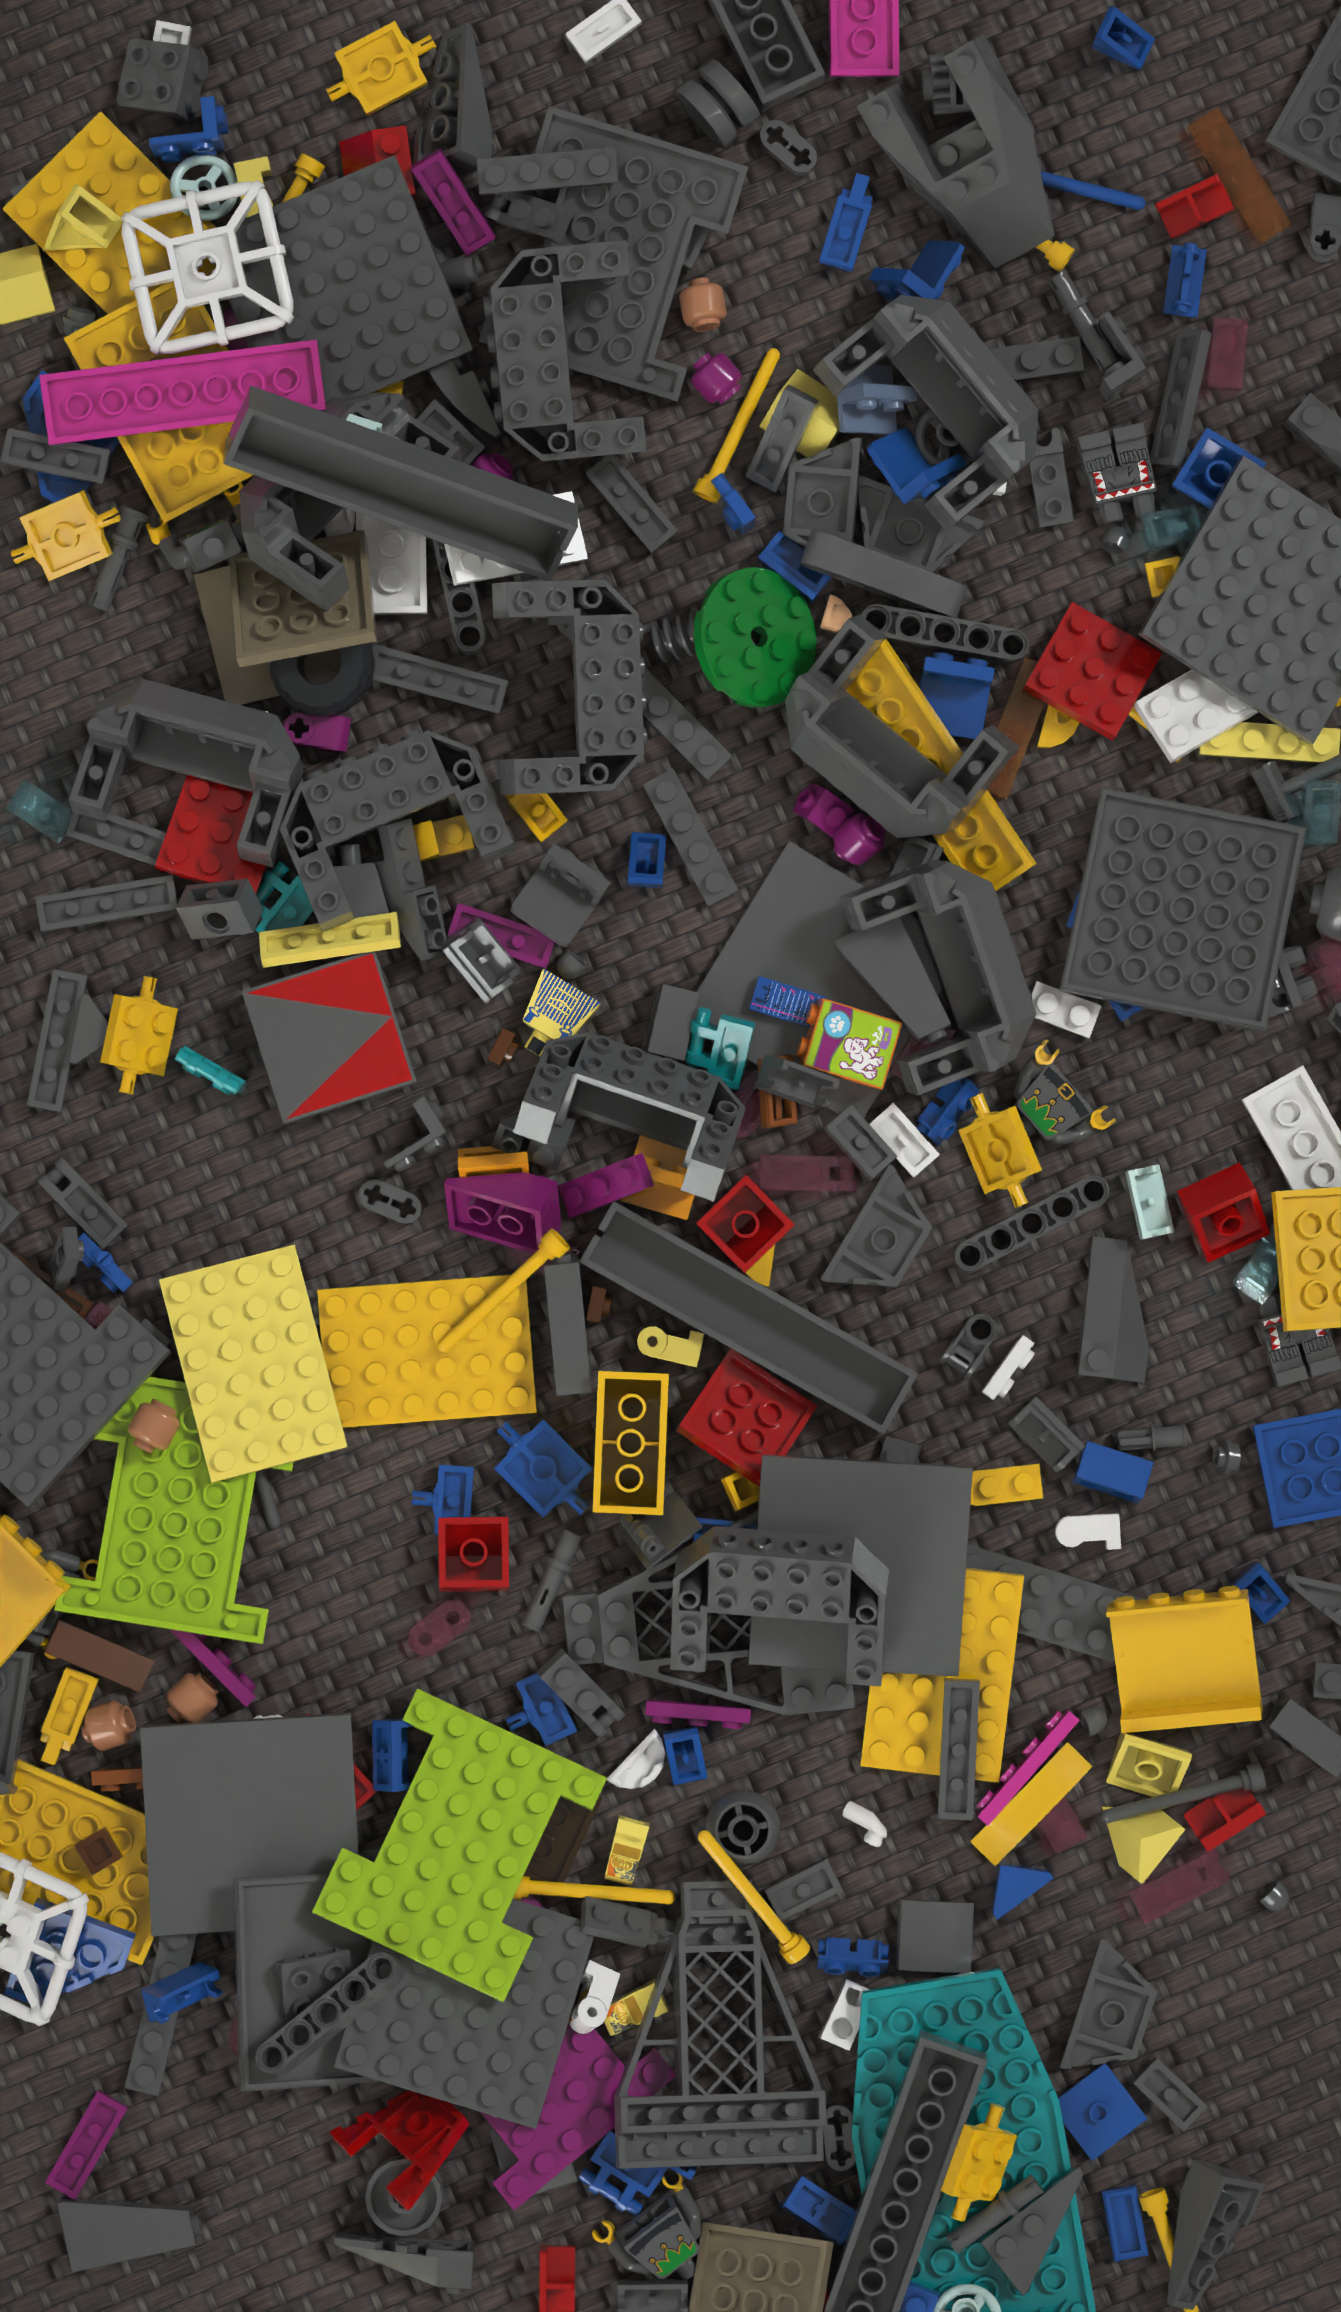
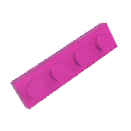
[976,1709,1080,1826]

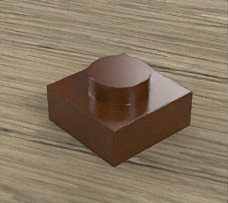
[488,1028,519,1067]
[586,1286,612,1323]
[74,1826,124,1875]

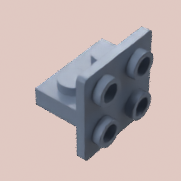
[837,365,917,435]

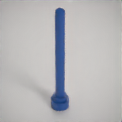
[1041,171,1146,210]

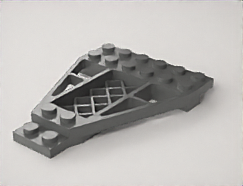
[562,1509,855,1715]
[614,1880,826,2169]

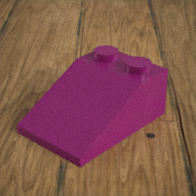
[444,1172,561,1254]

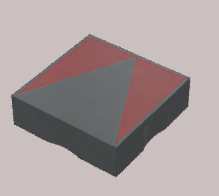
[242,951,418,1125]

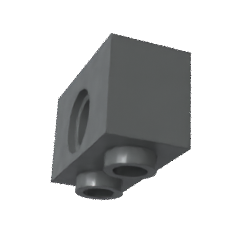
[176,878,263,940]

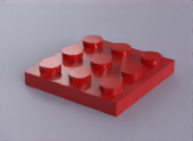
[1022,602,1162,741]
[155,775,266,895]
[676,1348,817,1487]

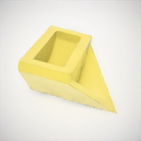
[42,184,123,251]
[1102,1807,1186,1884]

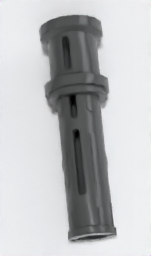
[87,505,149,612]

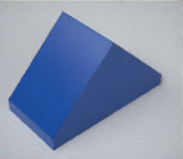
[1092,6,1155,70]
[628,832,666,889]
[1228,1561,1290,1624]
[663,1726,708,1785]
[991,1862,1054,1920]

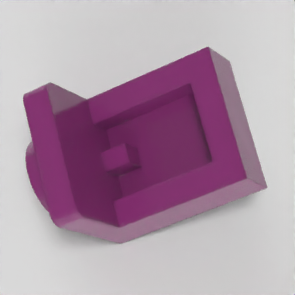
[792,783,855,838]

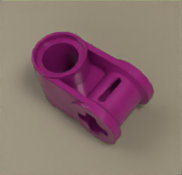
[283,713,351,753]

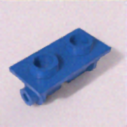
[1163,243,1207,318]
[916,1078,980,1146]
[817,1937,889,1977]

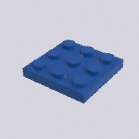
[1252,1408,1341,1528]

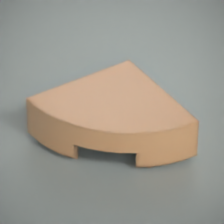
[820,594,853,633]

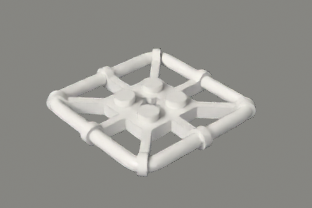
[121,180,294,355]
[0,1852,89,2026]

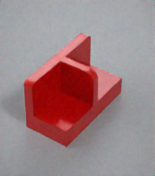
[1155,174,1235,240]
[1183,1788,1266,1852]
[539,2245,575,2312]

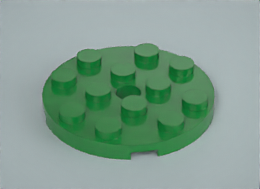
[694,567,817,708]

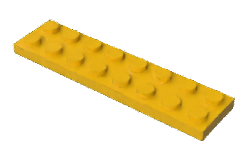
[846,639,1037,891]

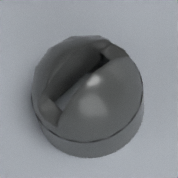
[1100,526,1130,556]
[557,949,588,979]
[1079,1707,1108,1737]
[1259,1880,1289,1911]

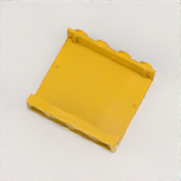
[0,1514,71,1667]
[1106,1586,1263,1733]

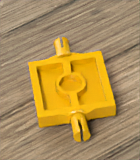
[326,21,436,116]
[11,490,121,581]
[100,976,178,1095]
[958,1093,1042,1208]
[940,2103,1018,2222]

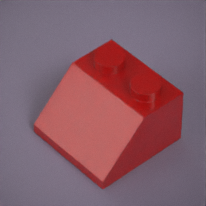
[339,125,417,202]
[1177,1162,1271,1263]
[696,1175,795,1273]
[438,1517,509,1592]

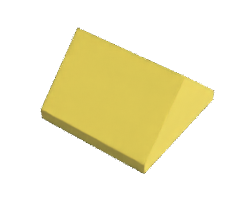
[0,244,55,326]
[760,369,840,458]
[1106,1731,1192,1797]

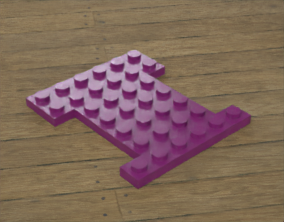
[480,1894,675,2210]

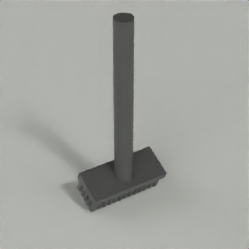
[1252,754,1341,822]

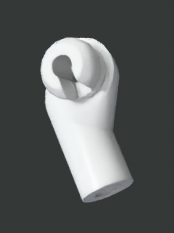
[842,1801,887,1847]

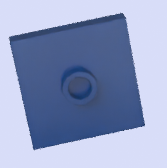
[1058,2063,1148,2161]

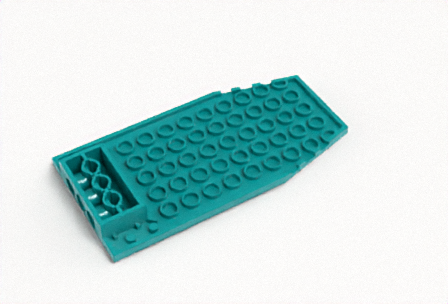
[851,1967,1096,2312]

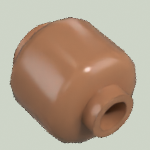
[679,278,727,332]
[128,1399,180,1454]
[166,1672,219,1724]
[81,1701,136,1751]

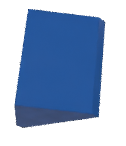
[1172,428,1266,509]

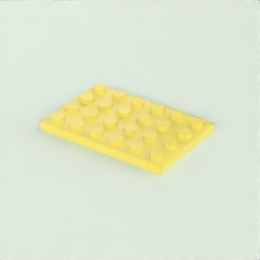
[159,1244,347,1483]

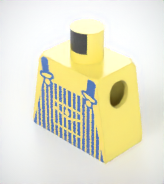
[523,969,601,1057]

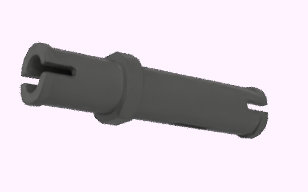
[1048,270,1120,372]
[521,1528,582,1632]
[946,2174,1044,2254]

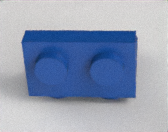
[149,96,229,163]
[868,240,965,301]
[867,428,967,504]
[920,652,995,740]

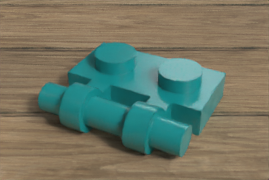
[255,861,314,933]
[684,1007,756,1090]
[174,1046,247,1096]

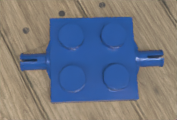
[494,1419,592,1518]

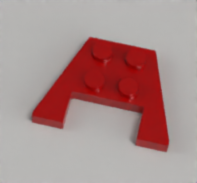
[329,2090,469,2211]

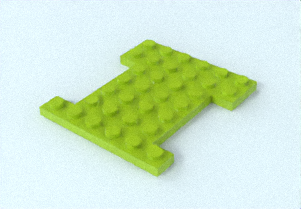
[54,1377,293,1644]
[312,1689,607,2002]

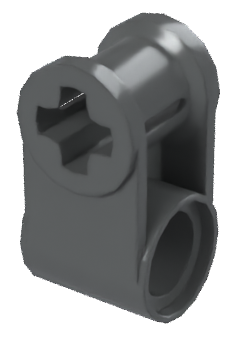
[1307,192,1341,263]
[938,1313,997,1381]

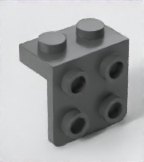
[116,38,208,124]
[511,843,611,947]
[383,1096,449,1172]

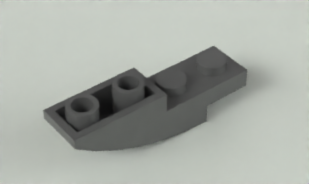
[427,358,502,442]
[375,818,447,961]

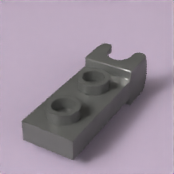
[1028,427,1074,528]

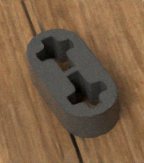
[760,120,817,176]
[358,1179,422,1224]
[823,2103,856,2171]

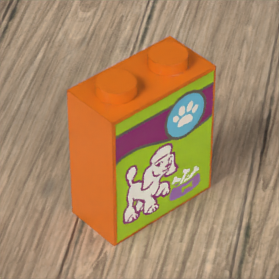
[796,998,902,1090]

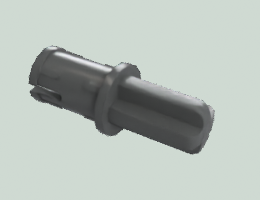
[1117,1424,1187,1452]

